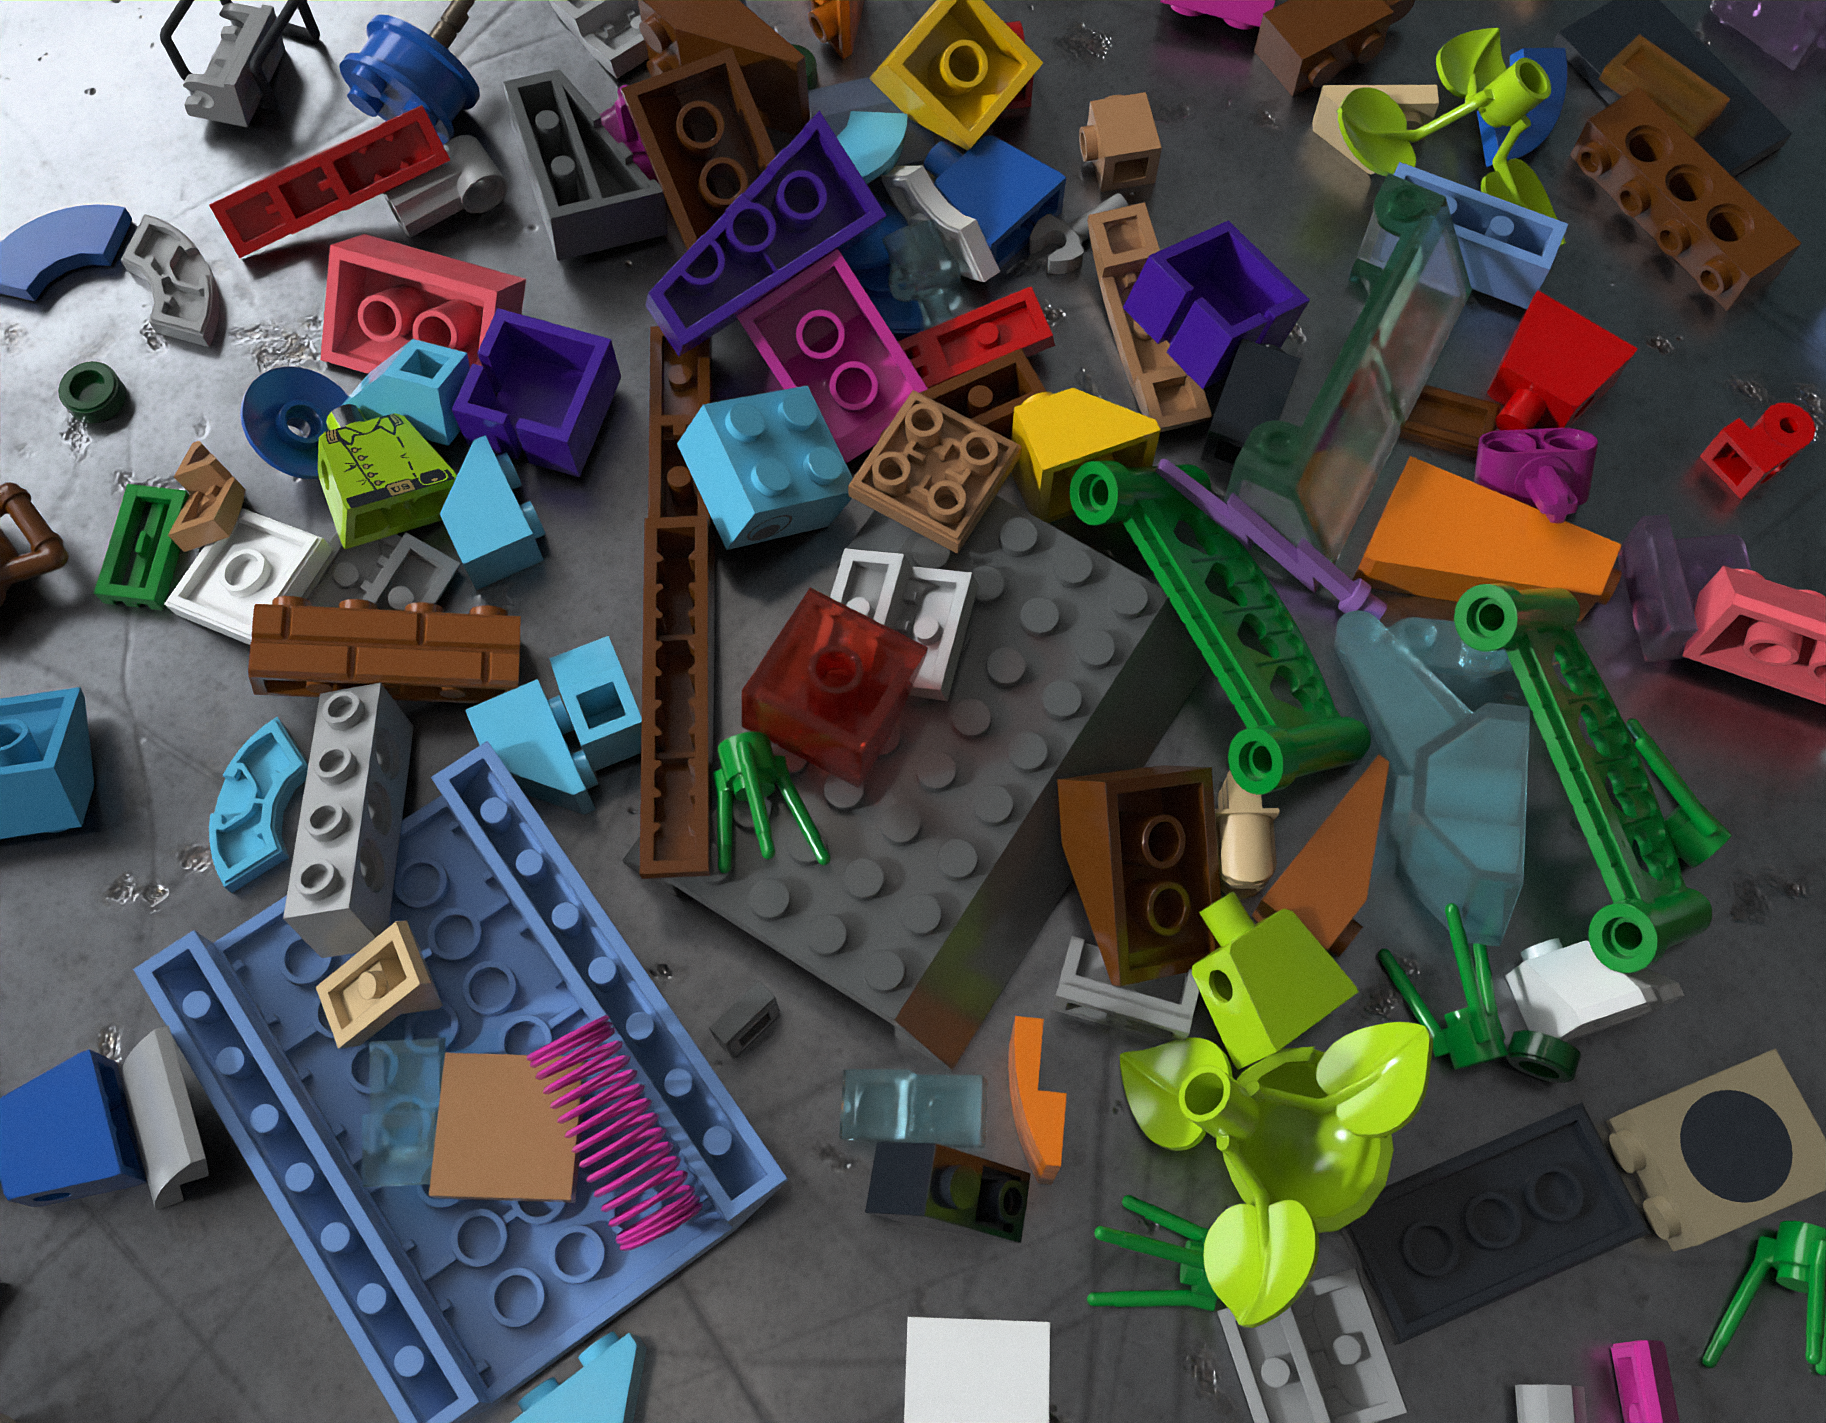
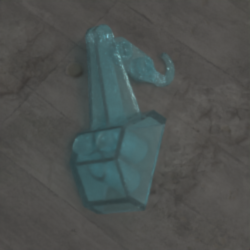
[1334,610,1560,947]

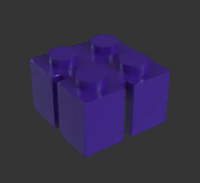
[1123,220,1310,389]
[452,308,622,477]

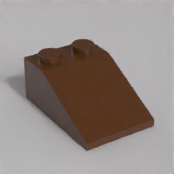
[638,0,810,136]
[1057,765,1221,986]

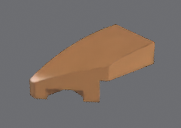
[168,441,246,552]

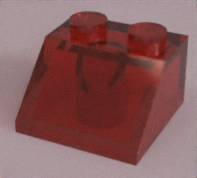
[742,587,928,788]

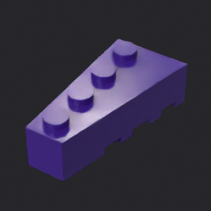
[645,110,887,357]

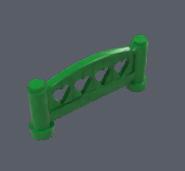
[1070,460,1371,795]
[1454,583,1712,973]

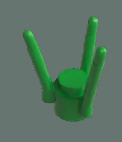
[1626,718,1732,869]
[713,731,831,874]
[1378,903,1508,1070]
[1087,1195,1221,1312]
[1702,1220,1826,1376]

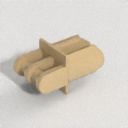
[1215,770,1279,900]

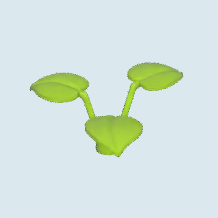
[1336,28,1567,247]
[1120,1022,1433,1328]

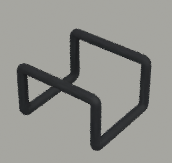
[160,0,321,111]

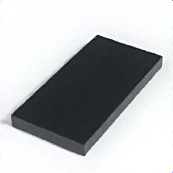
[1553,0,1792,177]
[1340,1102,1651,1345]

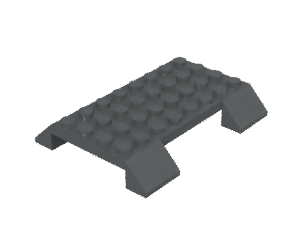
[623,495,1208,1072]

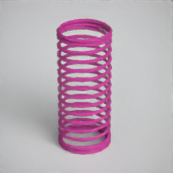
[526,1015,703,1251]

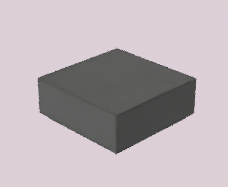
[709,980,780,1058]

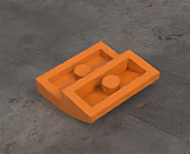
[1008,1016,1067,1185]

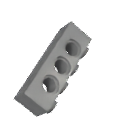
[283,683,414,958]

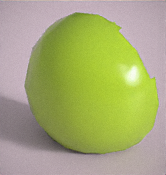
[1222,1046,1394,1233]

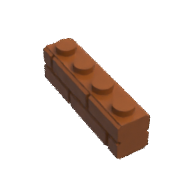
[248,596,521,703]

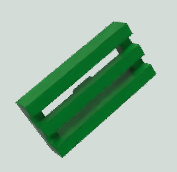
[94,484,189,610]

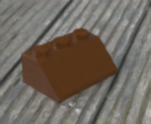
[621,48,776,251]

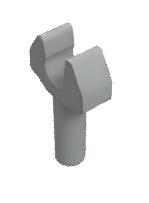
[1029,193,1128,274]

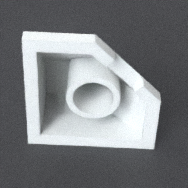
[1505,938,1685,1042]

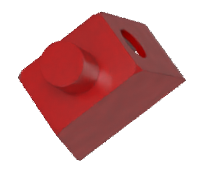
[1487,290,1638,430]

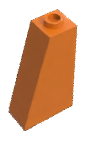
[1352,456,1622,621]

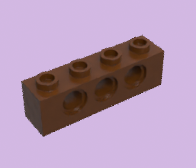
[1570,87,1802,311]

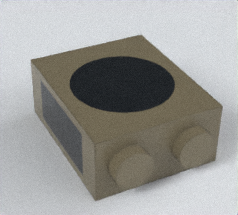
[1606,1048,1826,1251]

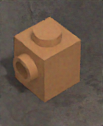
[1079,92,1162,192]

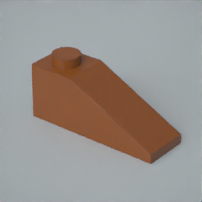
[1251,754,1389,958]

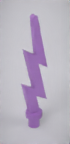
[1155,459,1388,624]

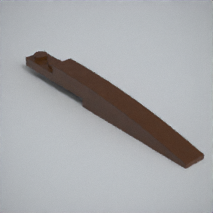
[640,326,715,879]

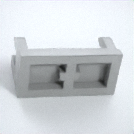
[183,3,285,127]
[1052,936,1199,1043]

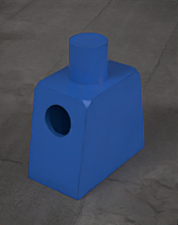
[924,136,1066,269]
[0,1049,147,1207]

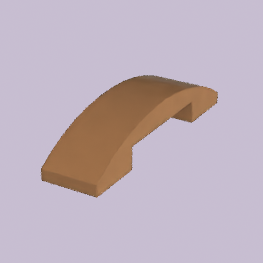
[1087,202,1212,432]

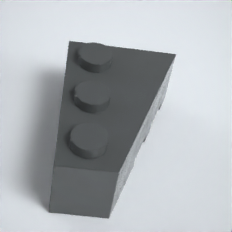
[503,69,668,261]

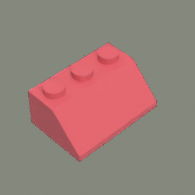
[320,234,526,374]
[1682,566,1826,705]

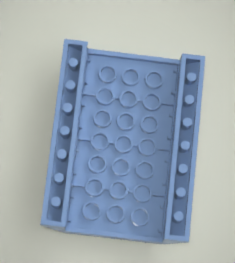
[133,741,788,1423]

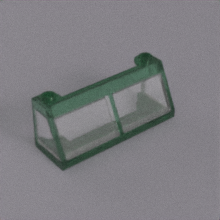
[1224,173,1472,565]

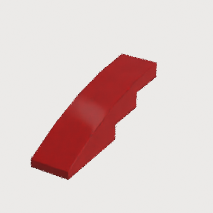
[209,105,450,259]

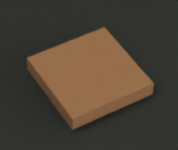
[848,390,1022,554]
[429,1053,588,1203]

